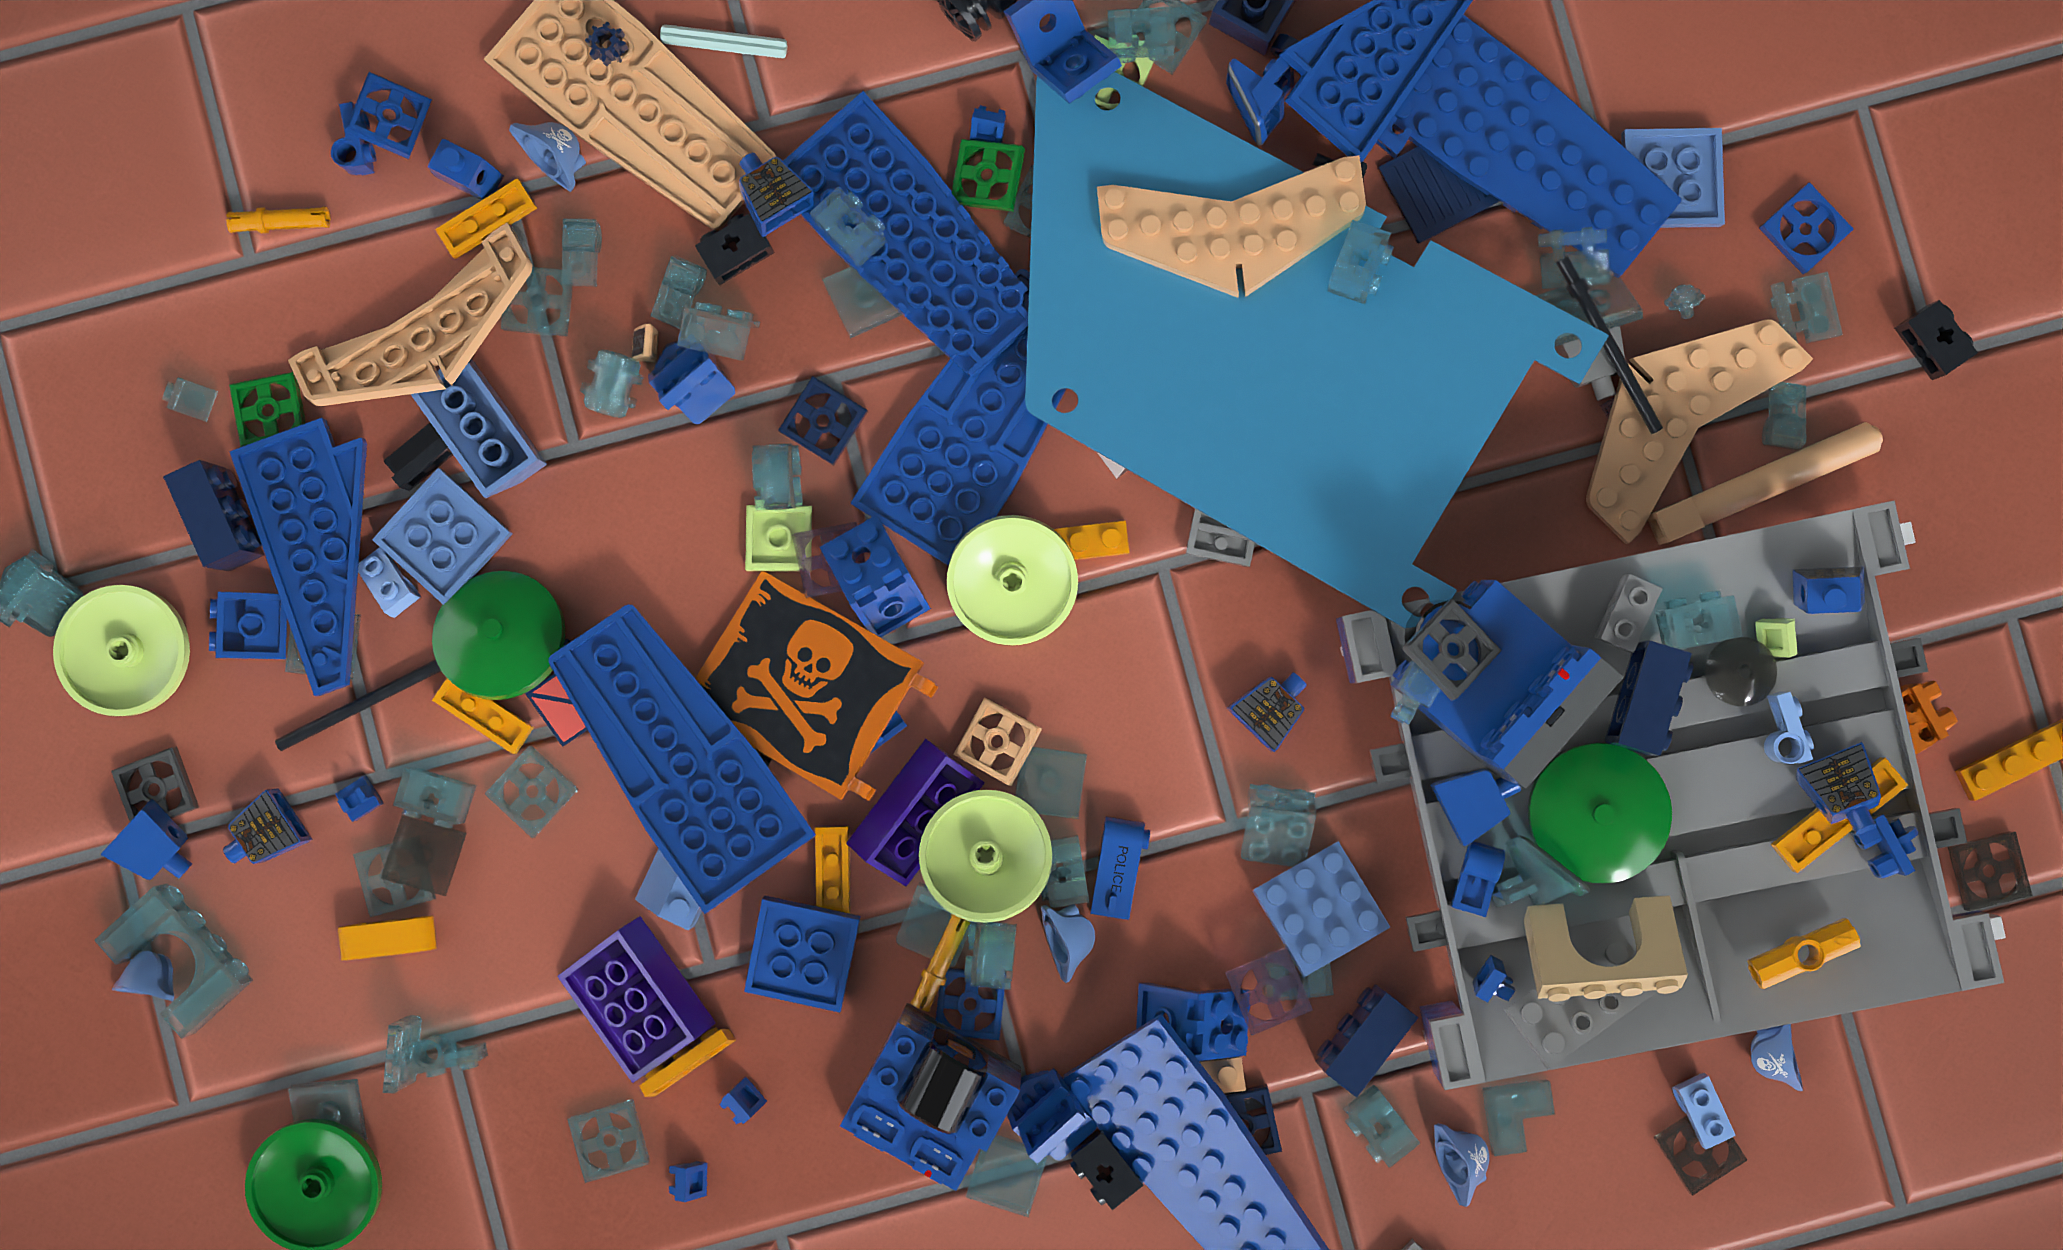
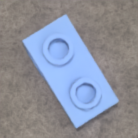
[358,547,421,618]
[1764,691,1814,764]
[1672,1073,1736,1149]

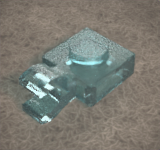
[1390,660,1447,725]

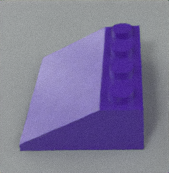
[557,916,716,1083]

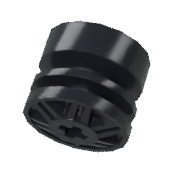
[937,0,1017,42]

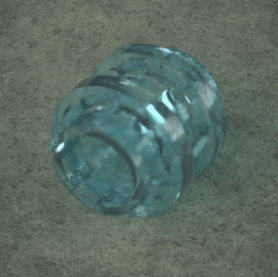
[579,349,644,418]

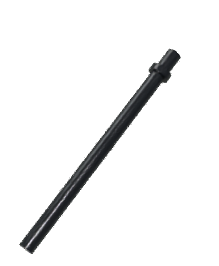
[275,659,441,751]

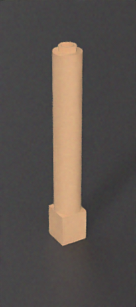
[1647,422,1883,545]

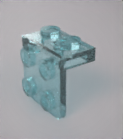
[677,302,760,360]
[1241,784,1317,867]
[896,882,974,967]

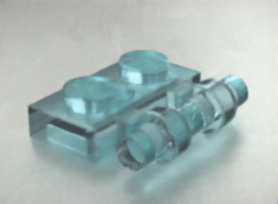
[1538,227,1611,289]
[1770,272,1843,344]

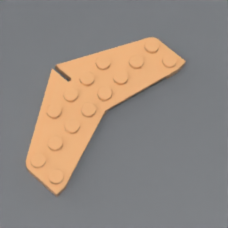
[1097,155,1366,298]
[288,223,532,406]
[1586,319,1813,544]

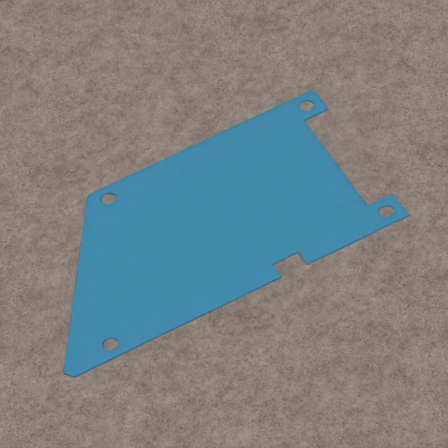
[1025,65,1609,634]

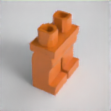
[1900,680,1958,755]

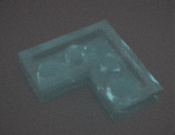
[1482,1079,1555,1156]

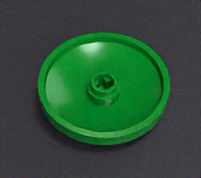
[432,571,565,700]
[1528,743,1672,883]
[245,1118,382,1250]

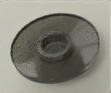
[1705,637,1777,706]

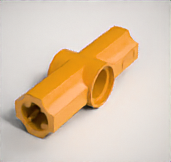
[1747,918,1861,989]

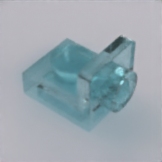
[162,377,218,422]

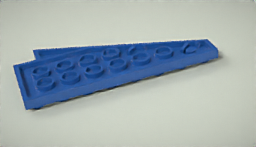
[1279,0,1473,163]
[229,418,367,696]

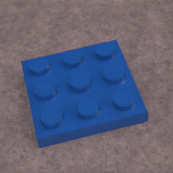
[744,895,861,1012]

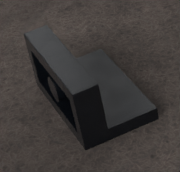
[384,423,453,491]

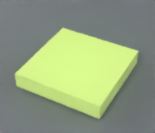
[745,505,812,572]

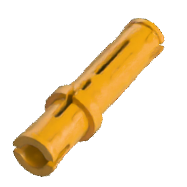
[226,207,331,234]
[910,914,971,1012]

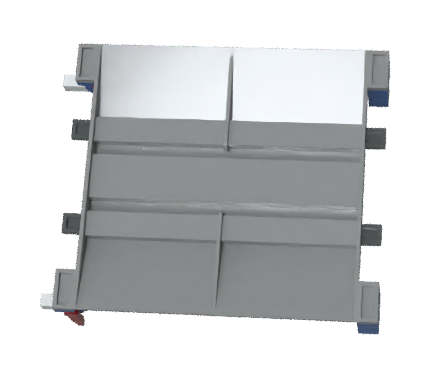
[1336,501,2006,1090]

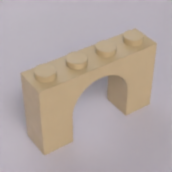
[1524,895,1688,1002]

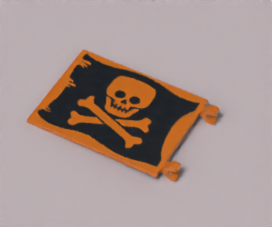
[695,571,938,801]

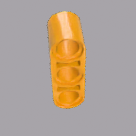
[338,915,437,961]

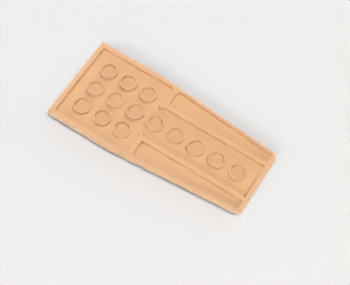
[484,0,776,231]

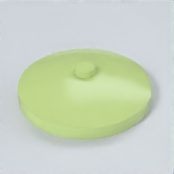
[947,515,1078,645]
[53,585,190,716]
[919,790,1052,923]

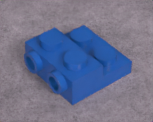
[209,592,287,659]

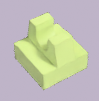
[1755,618,1797,658]

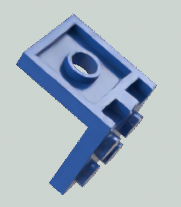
[1004,0,1122,104]
[820,515,931,638]
[1136,983,1250,1061]

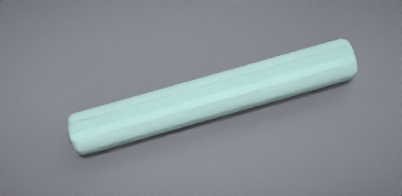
[660,24,788,58]

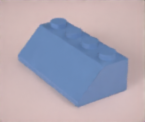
[411,359,547,498]
[635,849,702,930]

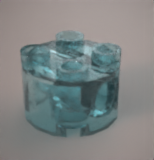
[752,444,803,511]
[964,922,1017,990]

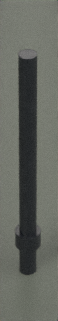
[1556,256,1663,434]

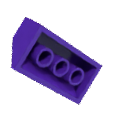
[846,738,985,886]

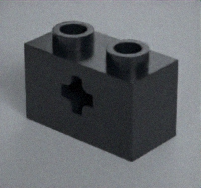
[695,213,775,286]
[1894,300,1978,380]
[1070,1129,1144,1210]

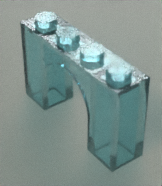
[94,884,253,1039]

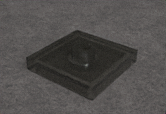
[381,815,467,896]

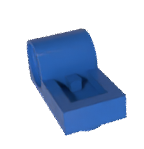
[331,102,377,176]
[1451,841,1505,917]

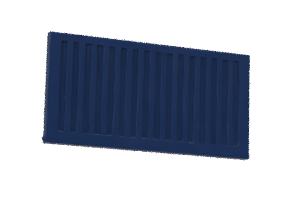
[1378,146,1500,244]

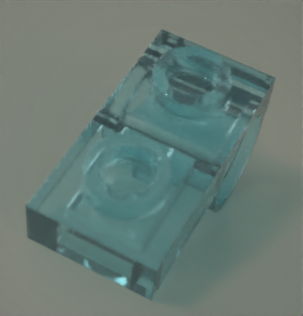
[561,219,602,287]
[650,255,707,329]
[1762,382,1806,450]
[412,1035,488,1077]

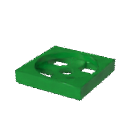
[952,139,1025,212]
[229,372,306,447]

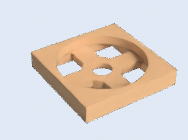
[953,697,1042,786]

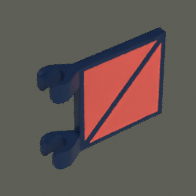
[525,639,587,747]

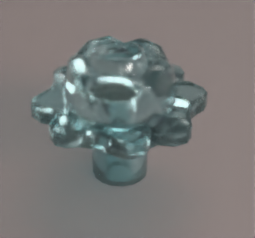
[1664,284,1705,319]

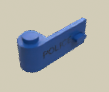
[1090,816,1150,920]

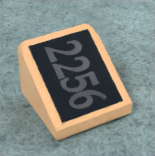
[632,324,658,362]

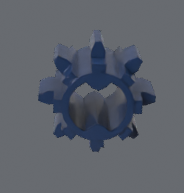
[585,22,629,67]

